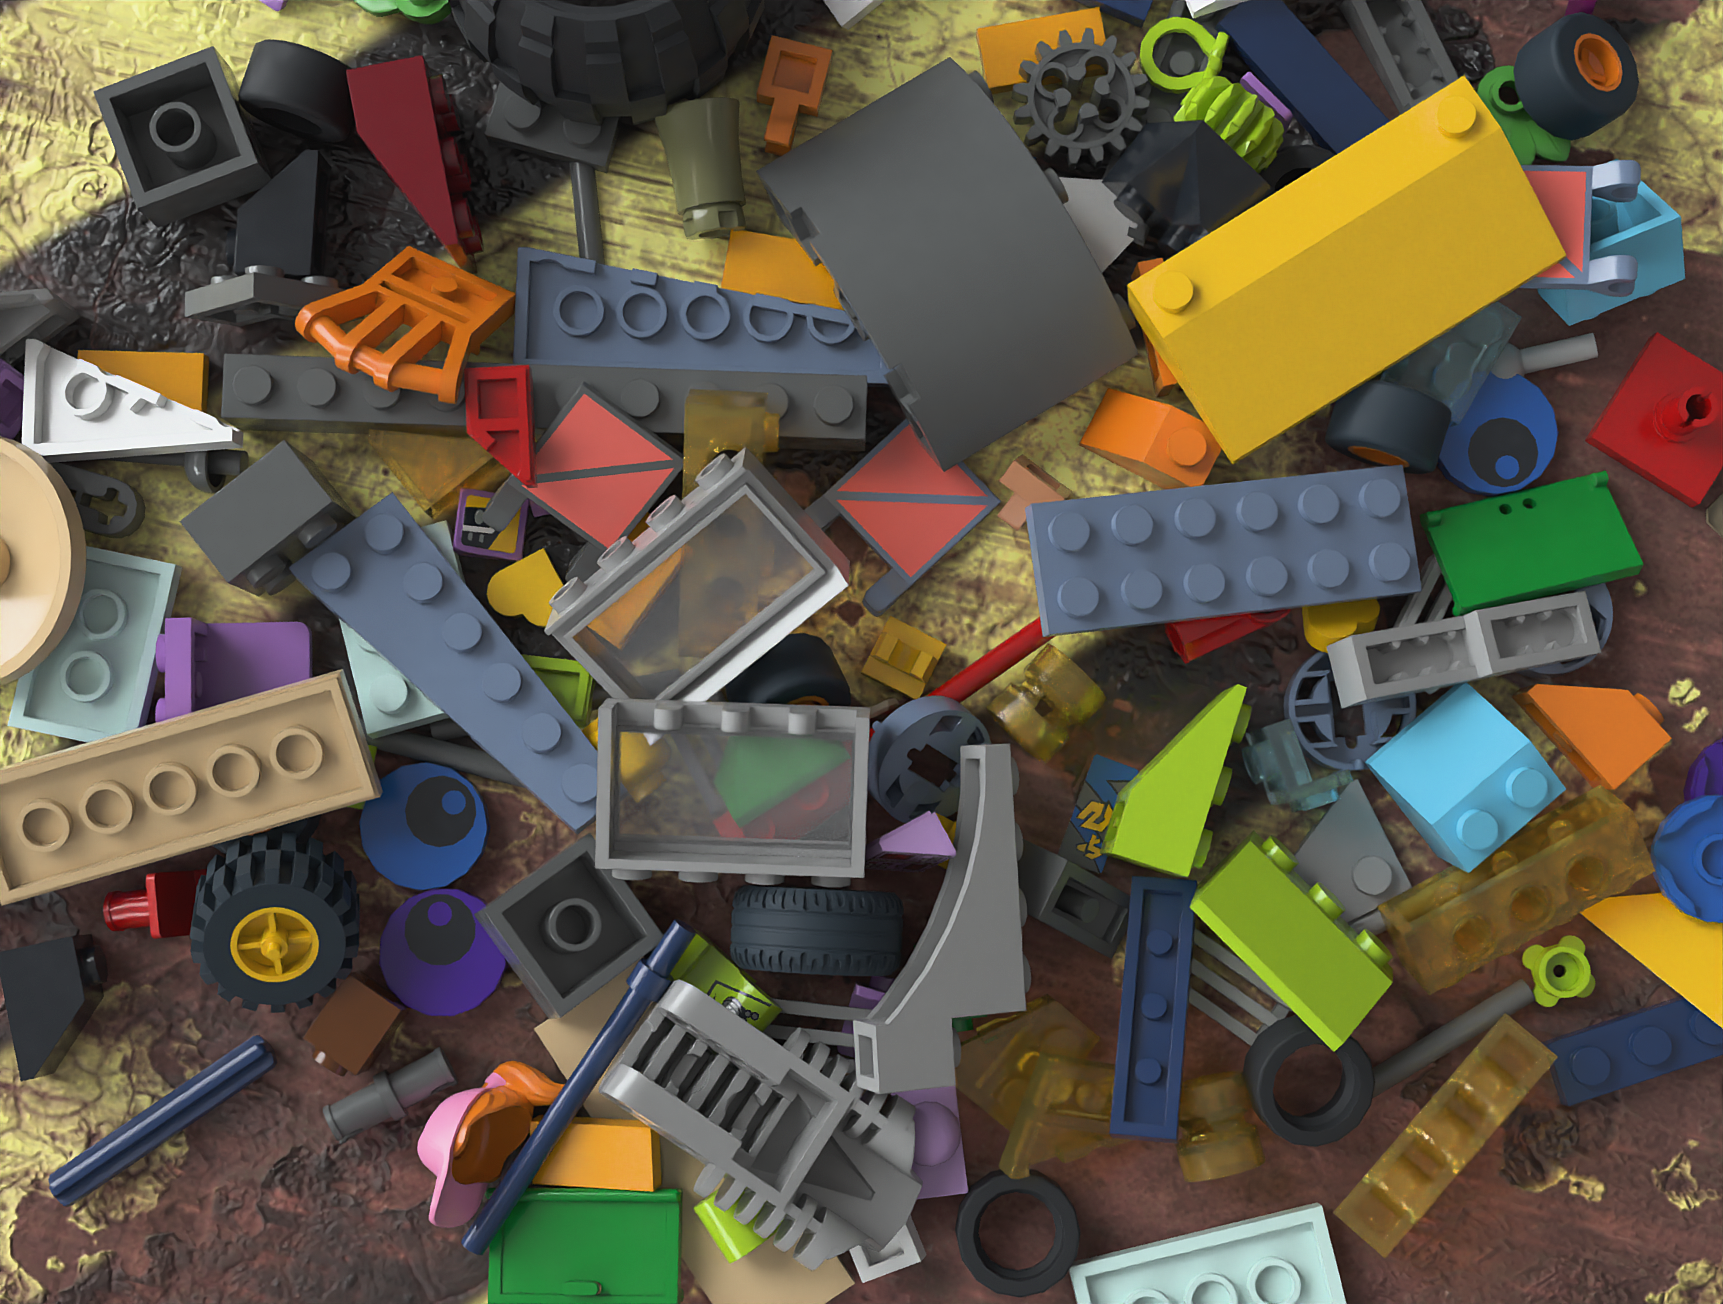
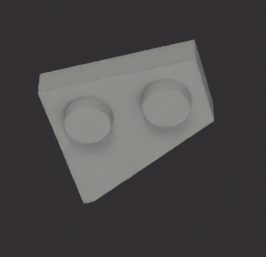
[1293,779,1413,923]

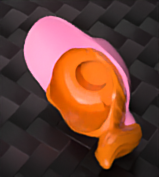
[417,1061,565,1228]

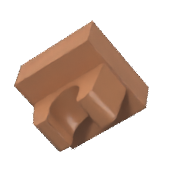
[998,454,1072,531]

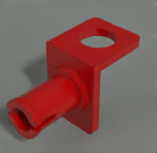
[103,869,207,939]

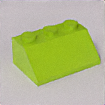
[1189,830,1393,1052]

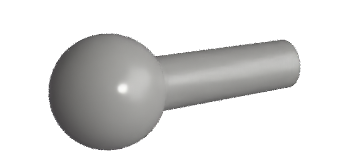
[1474,333,1598,379]

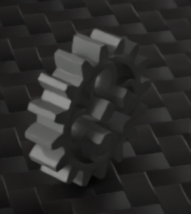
[1011,28,1150,170]

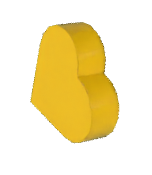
[487,548,564,628]
[1302,599,1380,653]

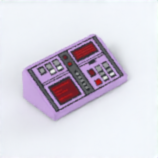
[865,811,956,872]

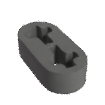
[50,462,146,538]

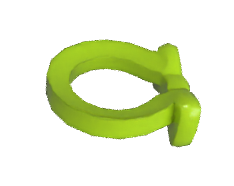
[1139,17,1230,94]

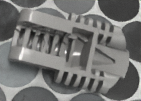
[598,980,923,1271]

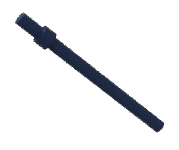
[461,919,697,1255]

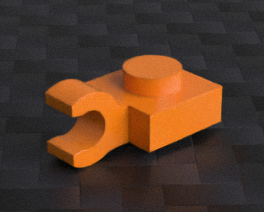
[756,35,833,156]

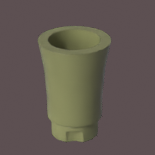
[654,97,746,240]

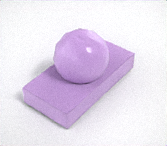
[891,1086,968,1199]

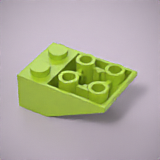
[1100,684,1252,877]

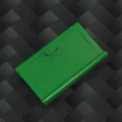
[1420,470,1644,617]
[486,1187,684,1304]

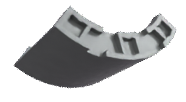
[756,57,1139,472]

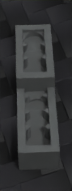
[1339,0,1470,115]

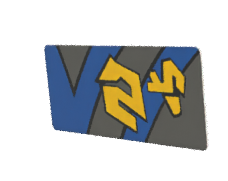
[1057,754,1139,873]

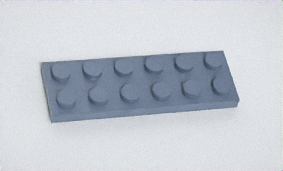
[1025,465,1422,637]

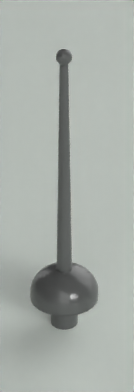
[96,449,249,493]

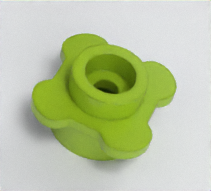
[1522,935,1595,1007]

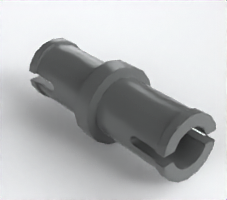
[322,1046,459,1145]

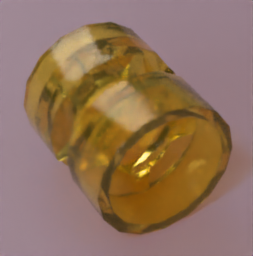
[986,643,1108,765]
[1175,1070,1266,1182]

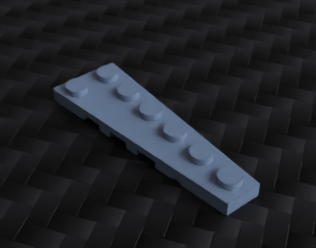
[513,247,893,387]
[289,492,629,835]

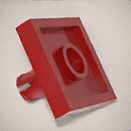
[1585,332,1723,508]

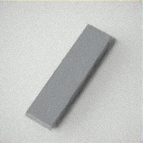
[1326,591,1601,709]

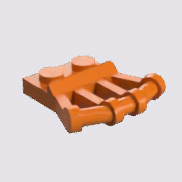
[295,246,516,404]

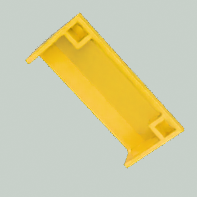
[1127,76,1566,465]

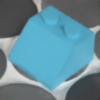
[1537,159,1685,326]
[1365,682,1566,873]

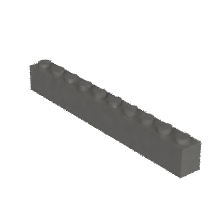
[221,354,867,451]

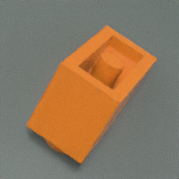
[1079,388,1222,490]
[1511,684,1672,792]

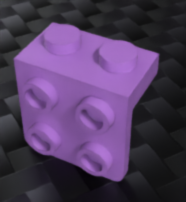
[155,617,312,723]

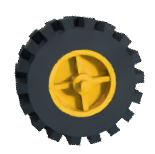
[190,831,360,1013]

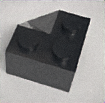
[1101,120,1277,258]

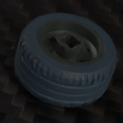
[730,885,904,976]

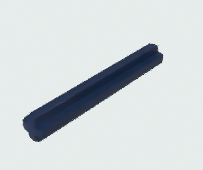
[48,1035,278,1207]

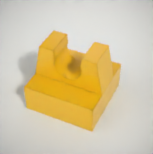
[861,616,947,700]

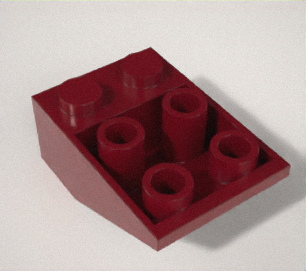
[346,55,484,274]

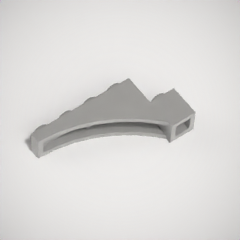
[853,743,1031,1094]

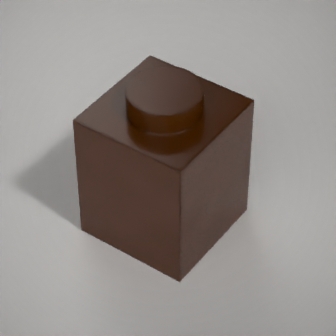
[303,970,411,1077]

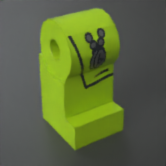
[670,929,782,1033]

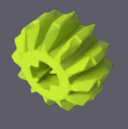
[1174,76,1285,174]

